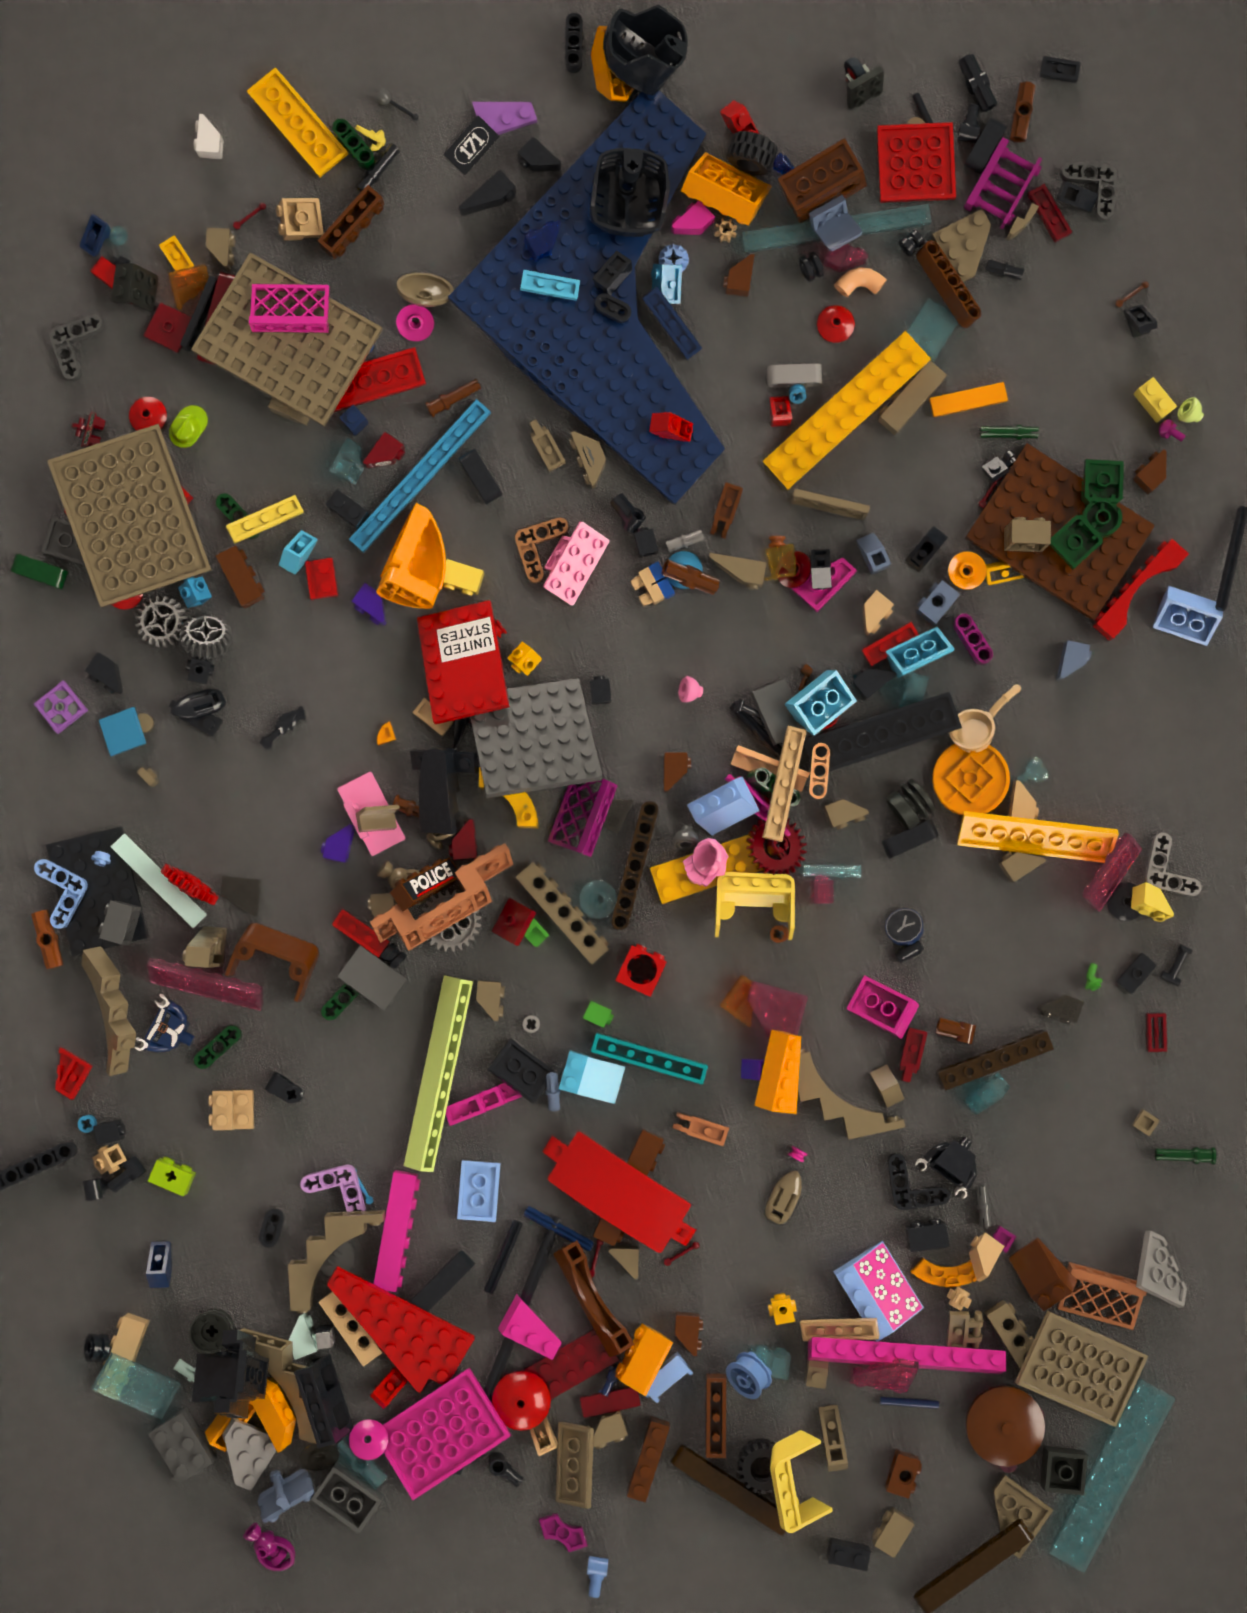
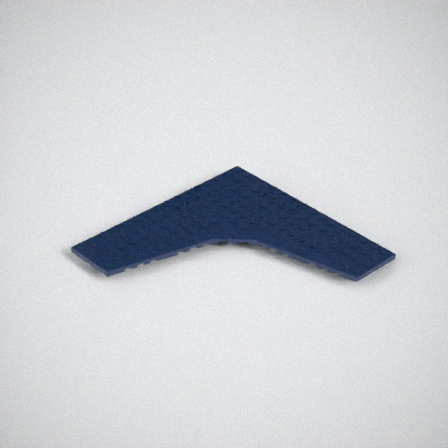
[448,90,725,505]

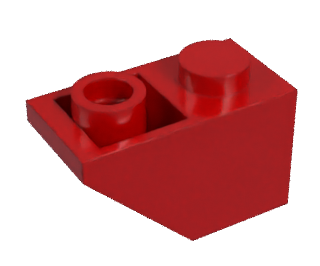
[720,100,759,134]
[649,412,693,442]

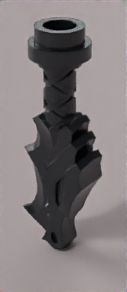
[259,706,305,750]

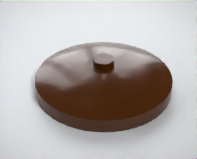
[965,1385,1045,1466]

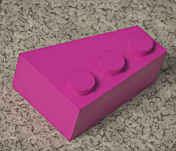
[498,1294,562,1360]

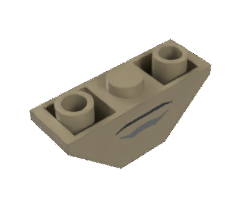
[569,431,606,489]

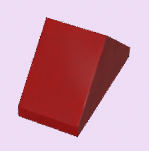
[769,396,792,427]

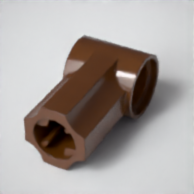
[935,1017,976,1044]

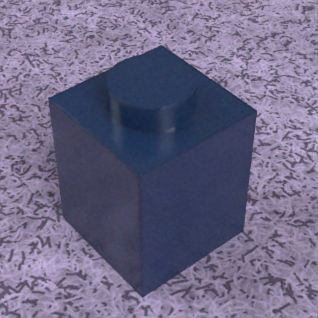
[339,405,369,436]

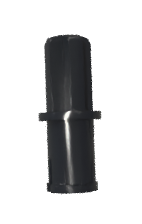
[985,260,1024,280]

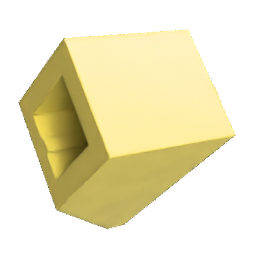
[1131,882,1174,922]

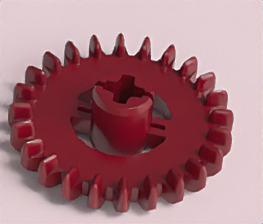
[746,818,807,875]

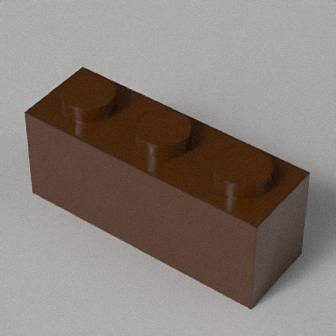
[215,545,265,609]

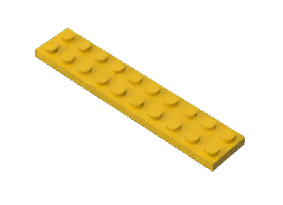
[763,331,931,490]

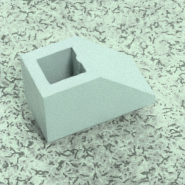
[288,1313,318,1360]

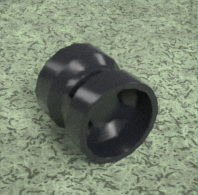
[898,229,925,256]
[380,942,407,969]

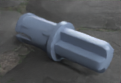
[545,1072,561,1111]

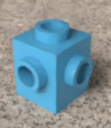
[178,576,212,608]

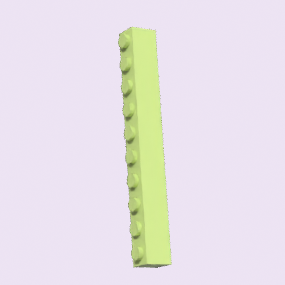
[404,975,473,1172]

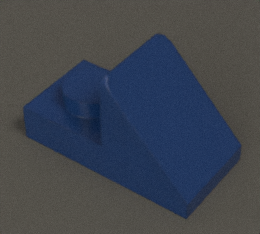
[79,214,112,257]

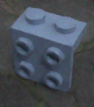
[809,195,862,251]

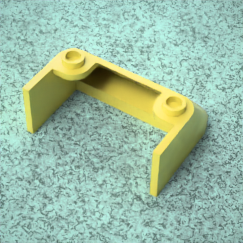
[715,872,795,940]
[770,1430,833,1533]

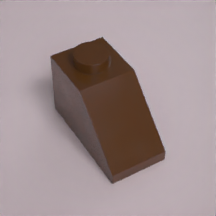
[723,254,755,297]
[664,752,691,792]

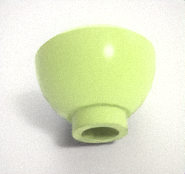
[1177,397,1204,423]

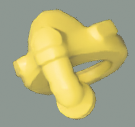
[355,125,386,152]

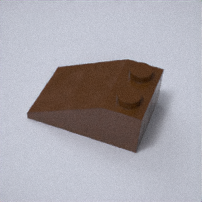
[1009,1237,1077,1311]

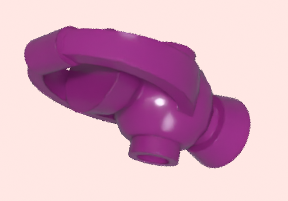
[243,1522,295,1571]

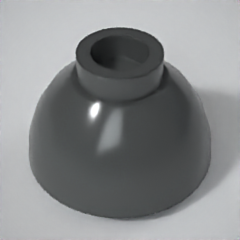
[673,825,699,851]

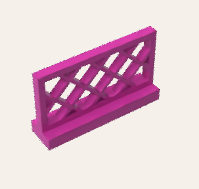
[249,284,330,333]

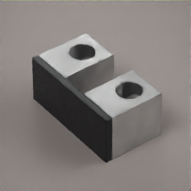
[315,1324,335,1349]

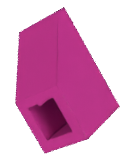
[671,200,715,235]

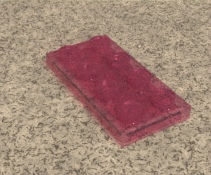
[1082,832,1142,912]

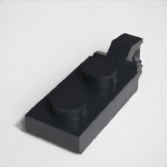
[169,700,223,737]

